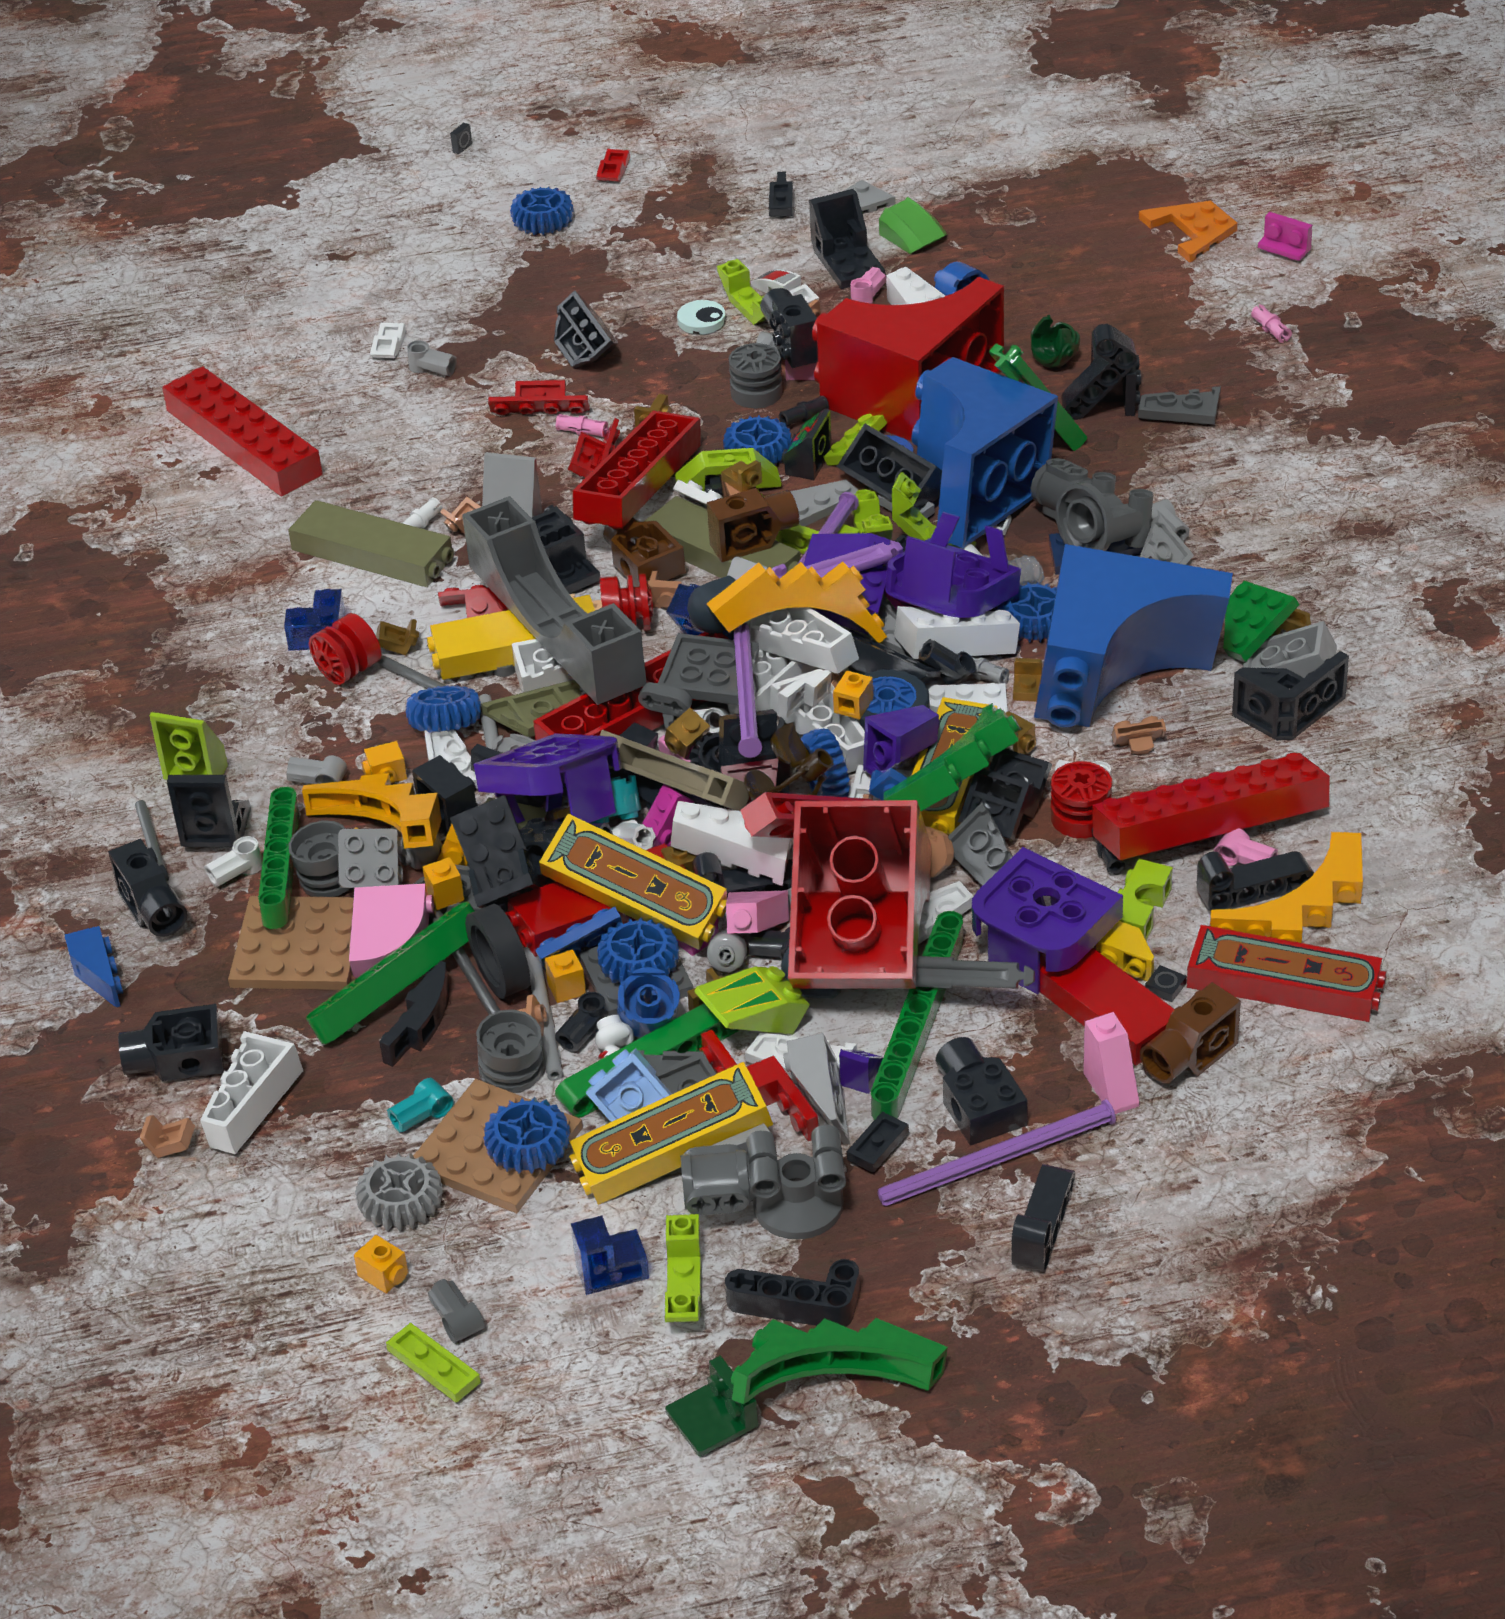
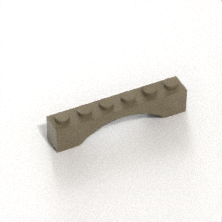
[600,730,749,811]

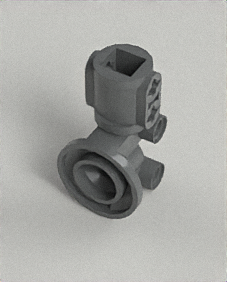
[1031,458,1154,551]
[680,1125,846,1239]

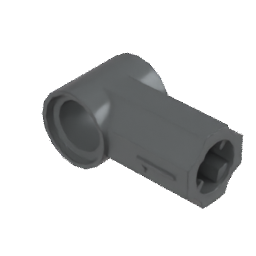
[428,1278,485,1343]

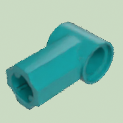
[387,1078,454,1133]

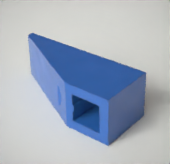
[64,926,123,1007]

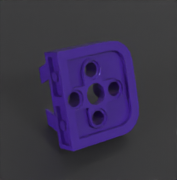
[885,512,1021,618]
[474,733,622,823]
[972,847,1123,994]

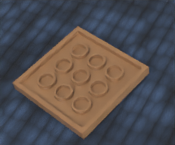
[228,896,354,990]
[413,1079,583,1214]

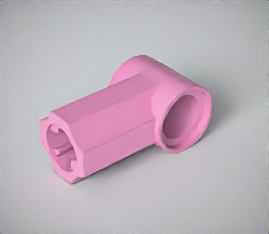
[850,267,886,304]
[1214,828,1278,866]

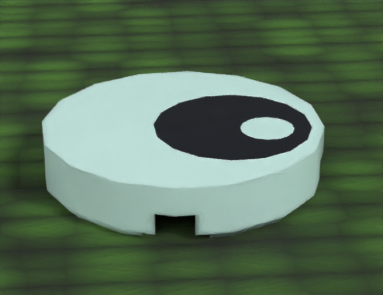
[677,300,725,335]

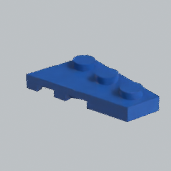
[535,907,622,969]

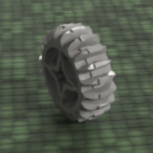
[355,1152,443,1231]

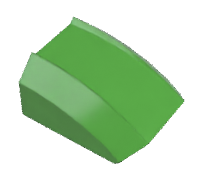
[879,197,947,254]

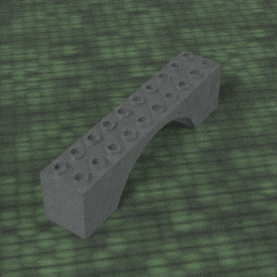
[462,496,646,705]

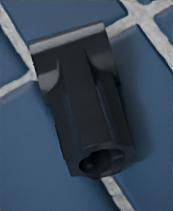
[919,639,976,685]
[748,927,790,960]
[555,992,607,1053]

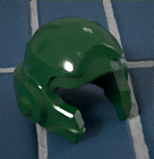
[1030,315,1080,368]

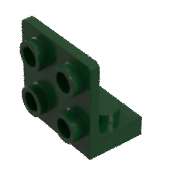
[665,1355,758,1456]

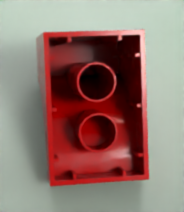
[812,277,1004,441]
[788,800,931,989]

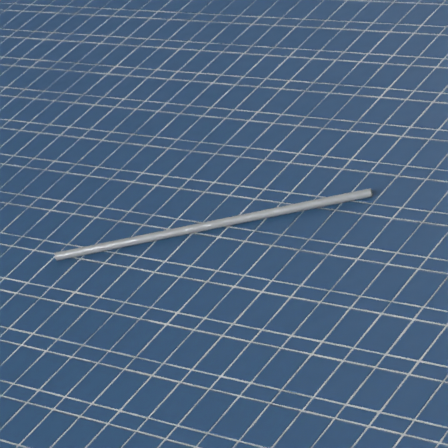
[479,694,563,1081]

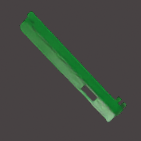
[989,344,1088,451]

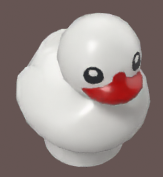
[595,1015,634,1059]

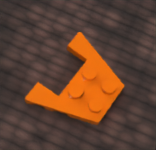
[1139,201,1238,263]

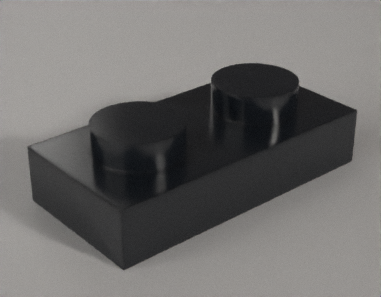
[846,1112,909,1173]

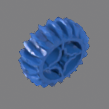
[510,186,574,235]
[723,415,791,466]
[997,582,1057,643]
[405,685,481,733]
[801,728,850,797]
[597,917,679,983]
[484,1097,570,1174]

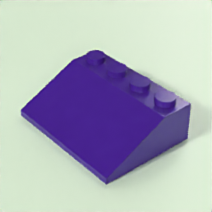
[803,533,891,635]

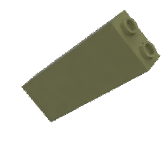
[643,496,800,578]
[288,500,454,588]

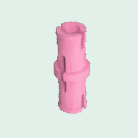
[1251,304,1292,343]
[555,414,608,437]

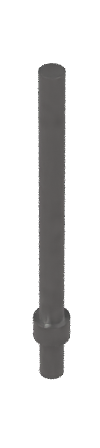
[429,908,500,1015]

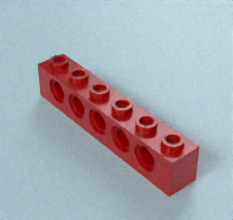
[740,792,872,839]

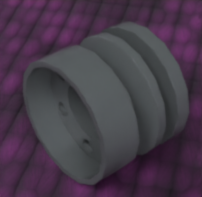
[728,343,783,409]
[288,820,350,897]
[476,1009,543,1093]

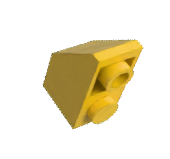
[1096,921,1154,981]

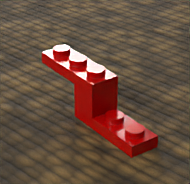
[699,1030,818,1142]

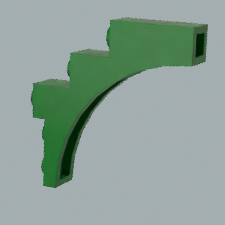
[884,703,1021,811]
[731,1318,948,1405]

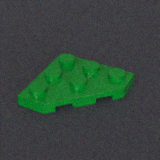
[1223,581,1300,662]

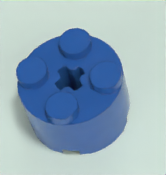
[934,262,989,296]
[617,967,680,1038]

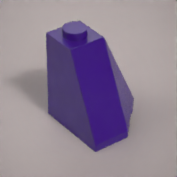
[863,705,940,775]

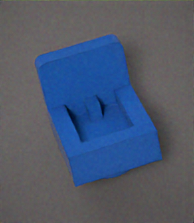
[868,768,907,801]

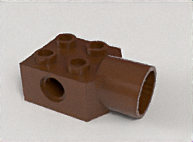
[707,488,800,562]
[603,517,686,587]
[1140,982,1241,1083]

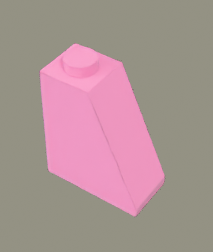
[726,890,789,934]
[1084,1012,1139,1114]

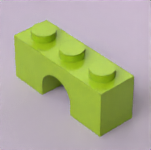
[1118,859,1173,941]

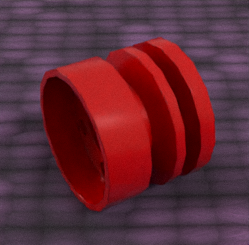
[600,574,653,631]
[309,613,382,685]
[1051,761,1112,839]

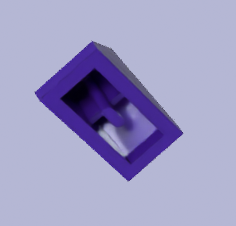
[839,1049,883,1094]

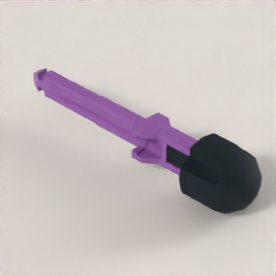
[687,540,903,634]

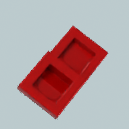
[596,149,630,181]

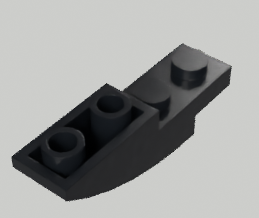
[379,960,449,1067]

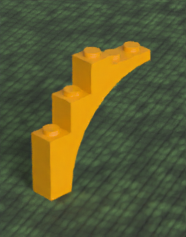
[707,561,887,643]
[302,773,442,849]
[1210,832,1363,943]

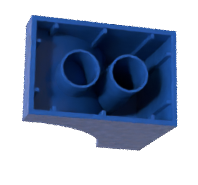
[911,357,1058,548]
[1034,544,1233,727]

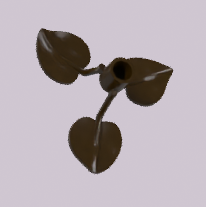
[744,722,834,801]

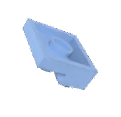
[586,1048,672,1122]

